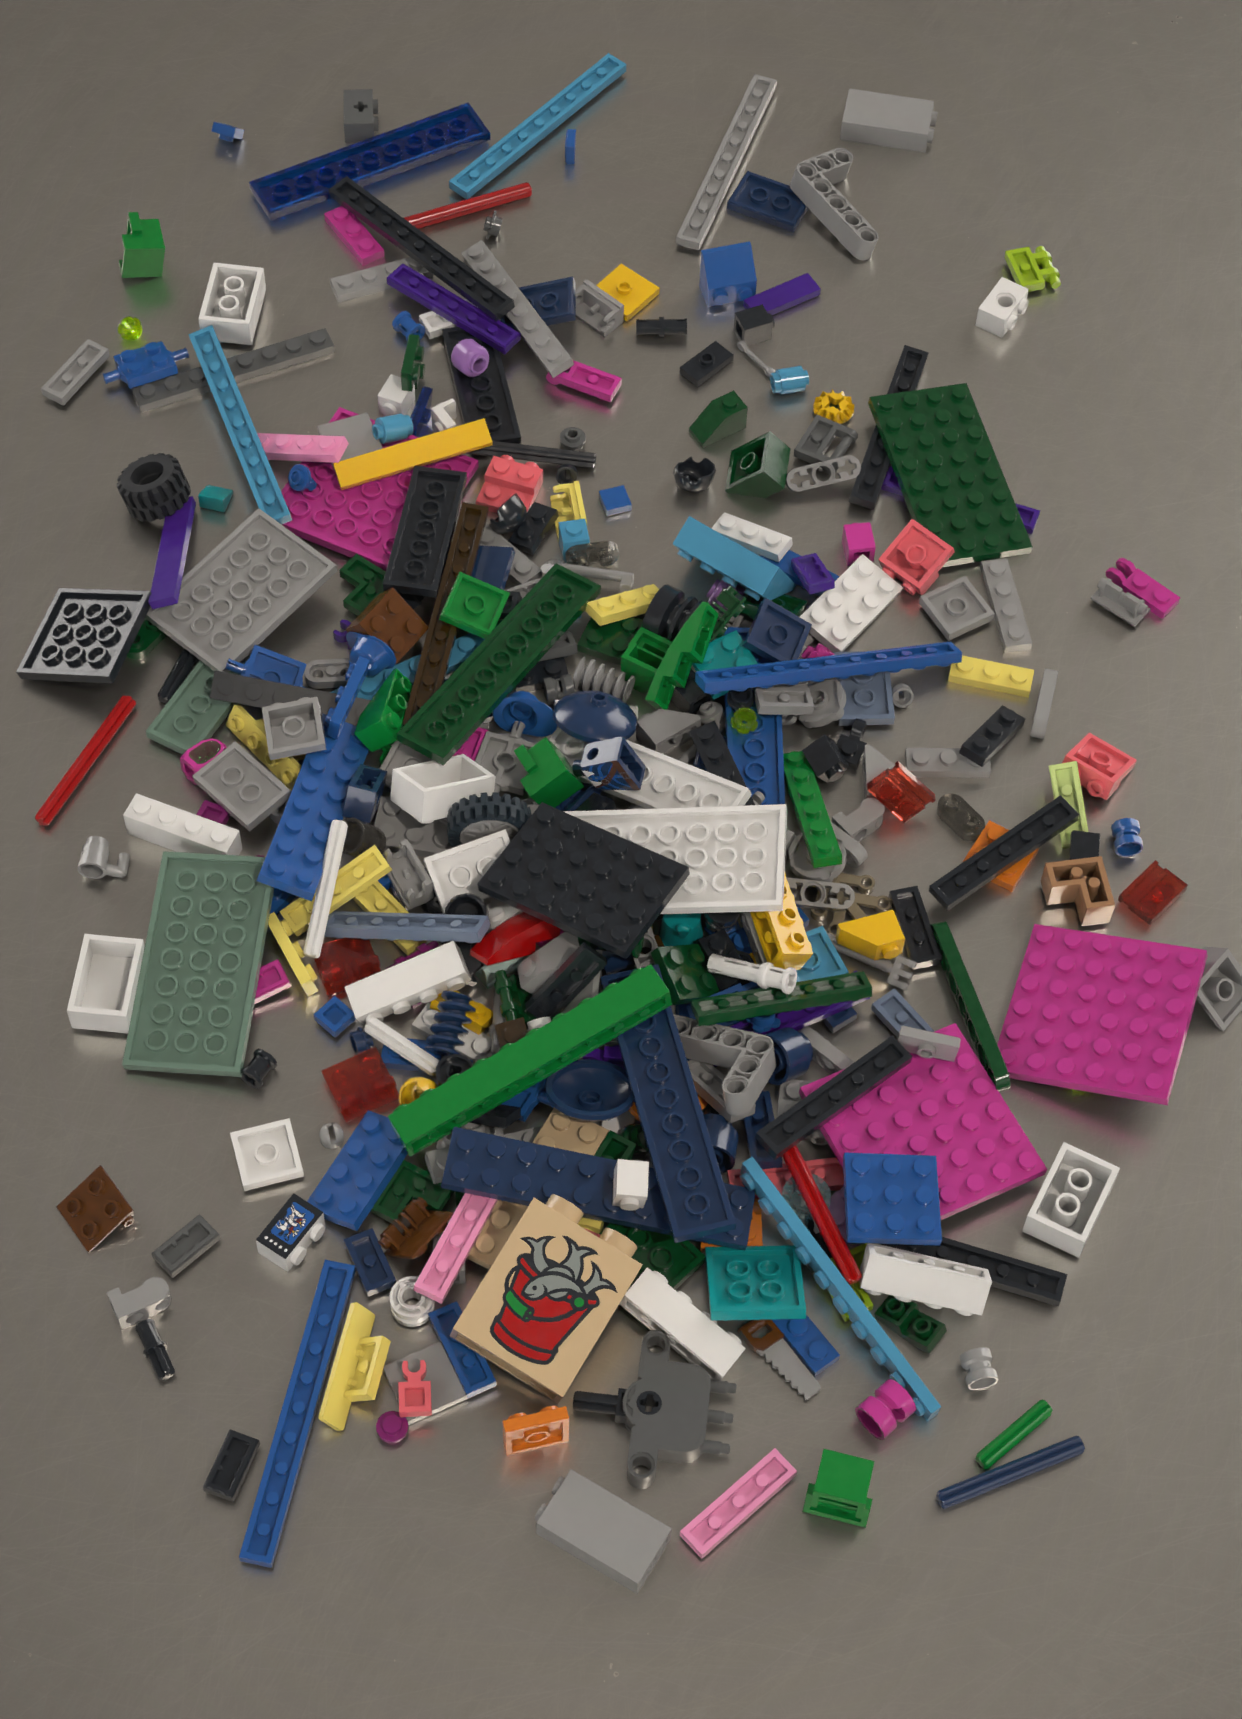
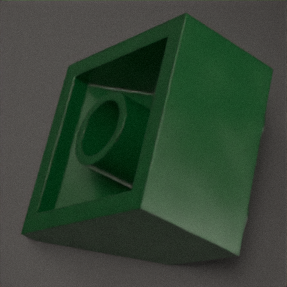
[725,431,791,498]

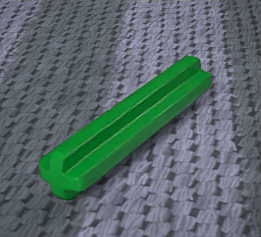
[975,1399,1053,1470]

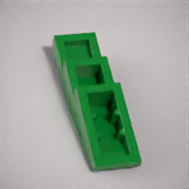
[645,602,719,710]

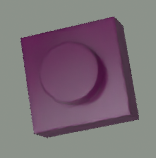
[196,800,231,825]

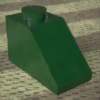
[689,390,748,448]

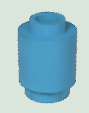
[770,366,809,395]
[372,413,413,444]

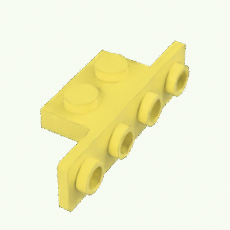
[226,704,307,792]
[318,1302,391,1431]

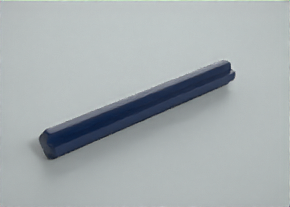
[936,1436,1085,1509]

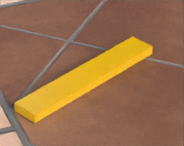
[333,418,493,490]

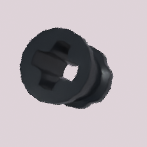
[240,1048,277,1089]

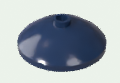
[553,691,637,743]
[546,1059,635,1122]

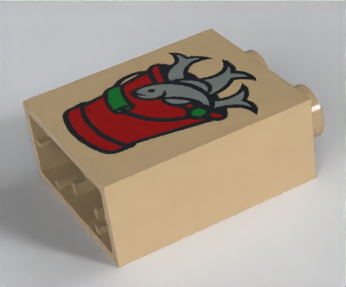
[450,1194,642,1403]

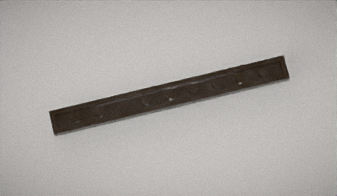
[403,502,489,726]

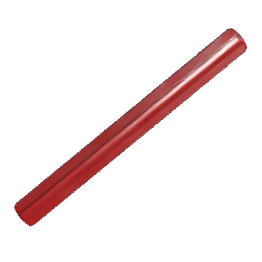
[403,182,532,229]
[35,695,136,826]
[782,1145,862,1285]

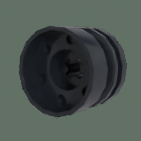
[642,584,704,642]

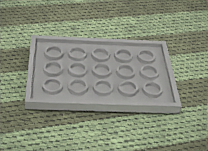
[145,508,338,673]

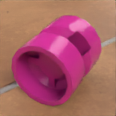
[855,1379,916,1440]

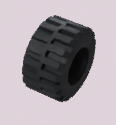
[117,453,191,522]

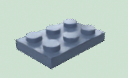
[833,651,895,726]

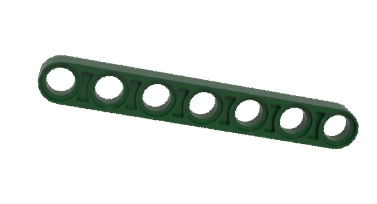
[930,921,1011,1092]

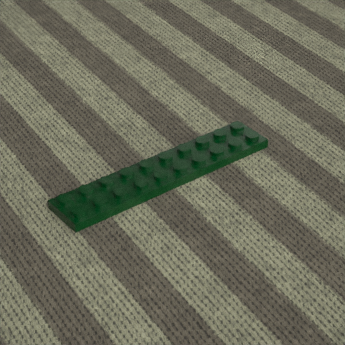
[397,563,601,766]

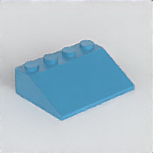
[673,516,797,601]

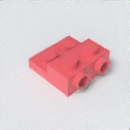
[476,455,543,514]
[878,519,955,596]
[1062,733,1137,800]

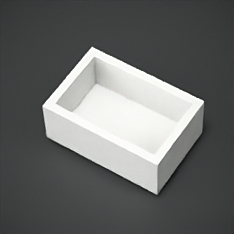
[390,754,496,824]
[67,934,145,1034]

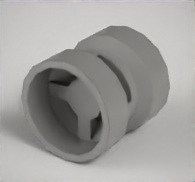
[960,1347,999,1390]

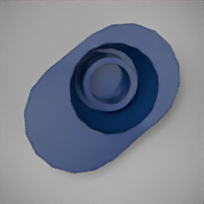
[346,631,396,677]
[493,691,557,737]

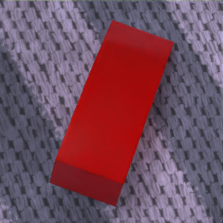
[470,912,560,966]

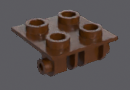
[56,1165,134,1253]
[378,1197,454,1259]

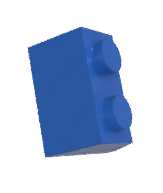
[699,241,757,307]

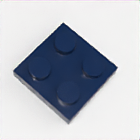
[743,598,812,662]

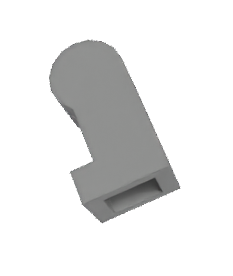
[831,798,885,842]
[107,1277,171,1330]

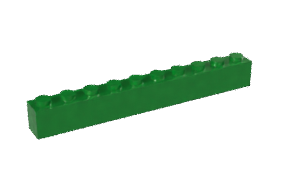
[388,964,672,1157]

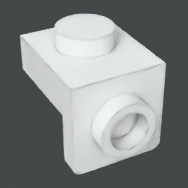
[431,398,457,433]

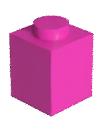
[842,522,876,566]

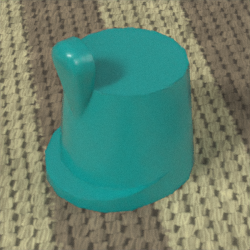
[659,913,703,946]

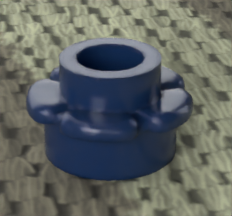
[349,1027,374,1056]

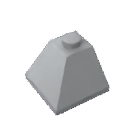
[517,931,579,995]
[1197,947,1242,1031]

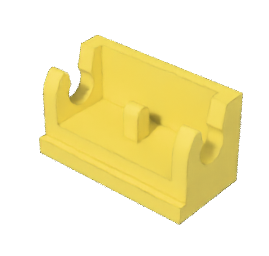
[550,481,587,542]

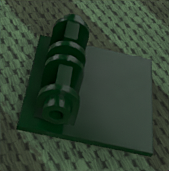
[710,585,746,642]

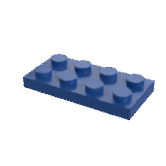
[307,1110,408,1231]

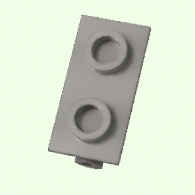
[1091,578,1150,627]

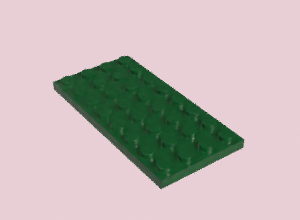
[868,383,1033,567]

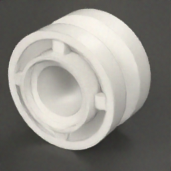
[390,1276,435,1327]

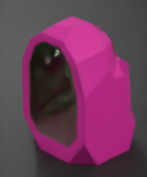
[180,738,226,785]

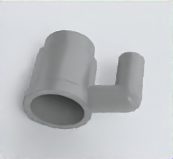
[78,836,130,879]

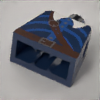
[572,736,646,790]

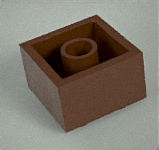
[346,588,429,664]

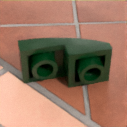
[874,1295,947,1354]

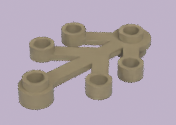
[810,873,892,938]

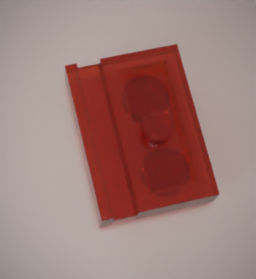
[867,761,936,823]
[1118,860,1188,925]

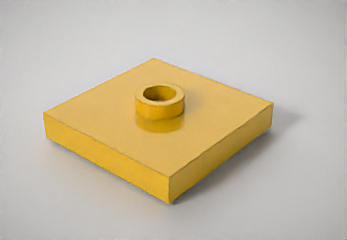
[596,263,660,322]

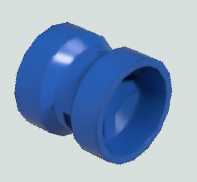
[1111,818,1143,857]

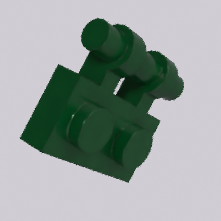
[494,970,538,1030]

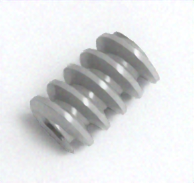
[573,656,635,702]

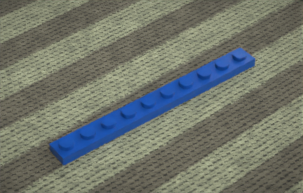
[695,641,962,695]
[239,1260,356,1568]

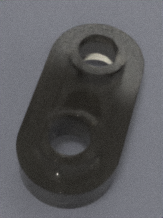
[565,541,620,567]
[937,793,985,842]

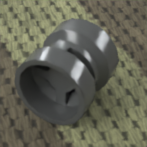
[542,674,575,706]

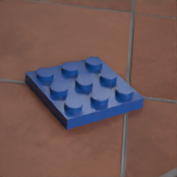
[843,1153,942,1246]

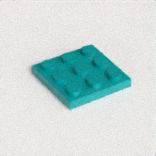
[705,1245,806,1321]

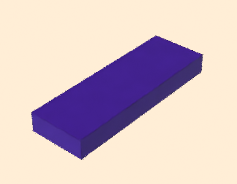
[743,273,821,315]

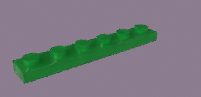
[783,751,842,868]

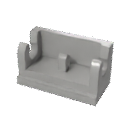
[575,279,624,337]
[384,839,434,910]

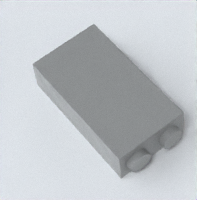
[840,88,938,153]
[534,1469,672,1594]

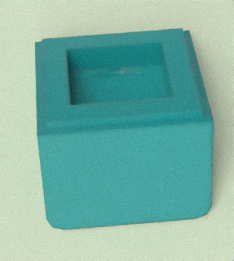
[198,485,233,512]

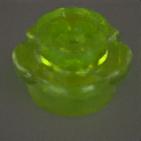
[117,316,142,341]
[731,707,758,734]

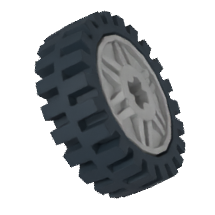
[447,792,531,848]

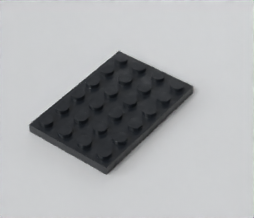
[477,802,690,959]

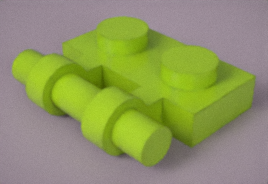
[1004,246,1061,292]

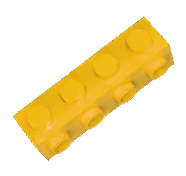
[750,872,813,970]

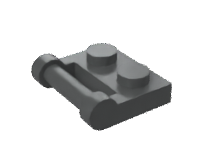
[794,415,858,474]

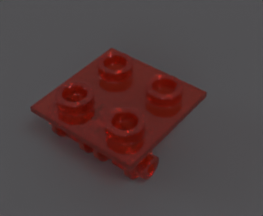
[314,938,381,997]
[321,1046,399,1123]

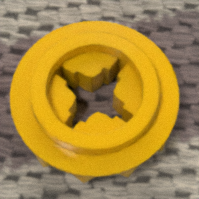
[813,389,855,424]

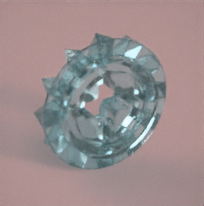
[782,1174,831,1222]

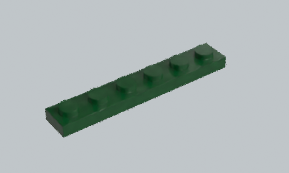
[691,971,872,1026]

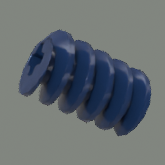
[425,991,476,1056]

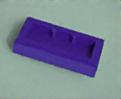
[791,553,835,595]

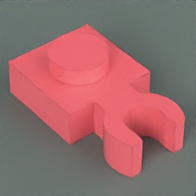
[398,1360,432,1417]

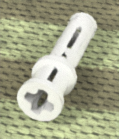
[707,954,797,994]

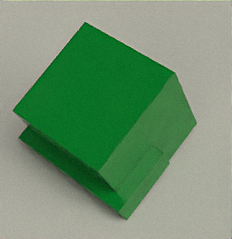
[119,212,165,278]
[621,627,672,695]
[514,737,584,808]
[802,1449,875,1528]

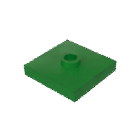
[439,572,510,639]

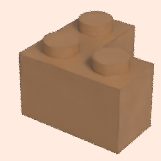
[1041,856,1115,926]

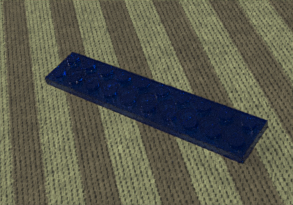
[249,102,490,221]

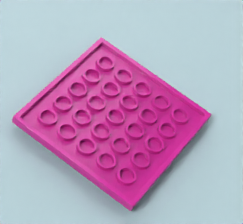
[281,407,479,571]
[997,924,1208,1106]
[799,1023,1047,1220]

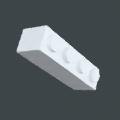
[123,793,242,856]
[345,941,472,1026]
[859,1243,992,1316]
[620,1267,746,1380]

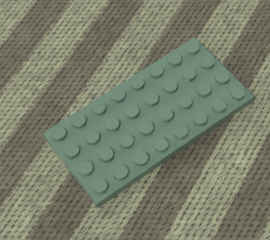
[122,851,274,1077]

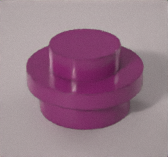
[376,1411,408,1443]

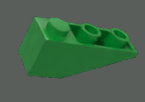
[354,668,413,752]

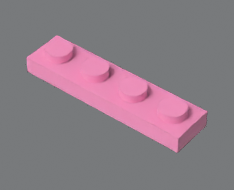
[257,433,349,463]
[414,1193,498,1304]
[680,1448,797,1559]

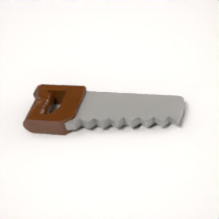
[738,1319,821,1401]

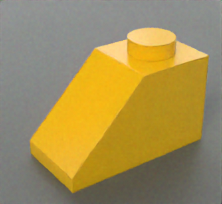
[836,910,905,961]

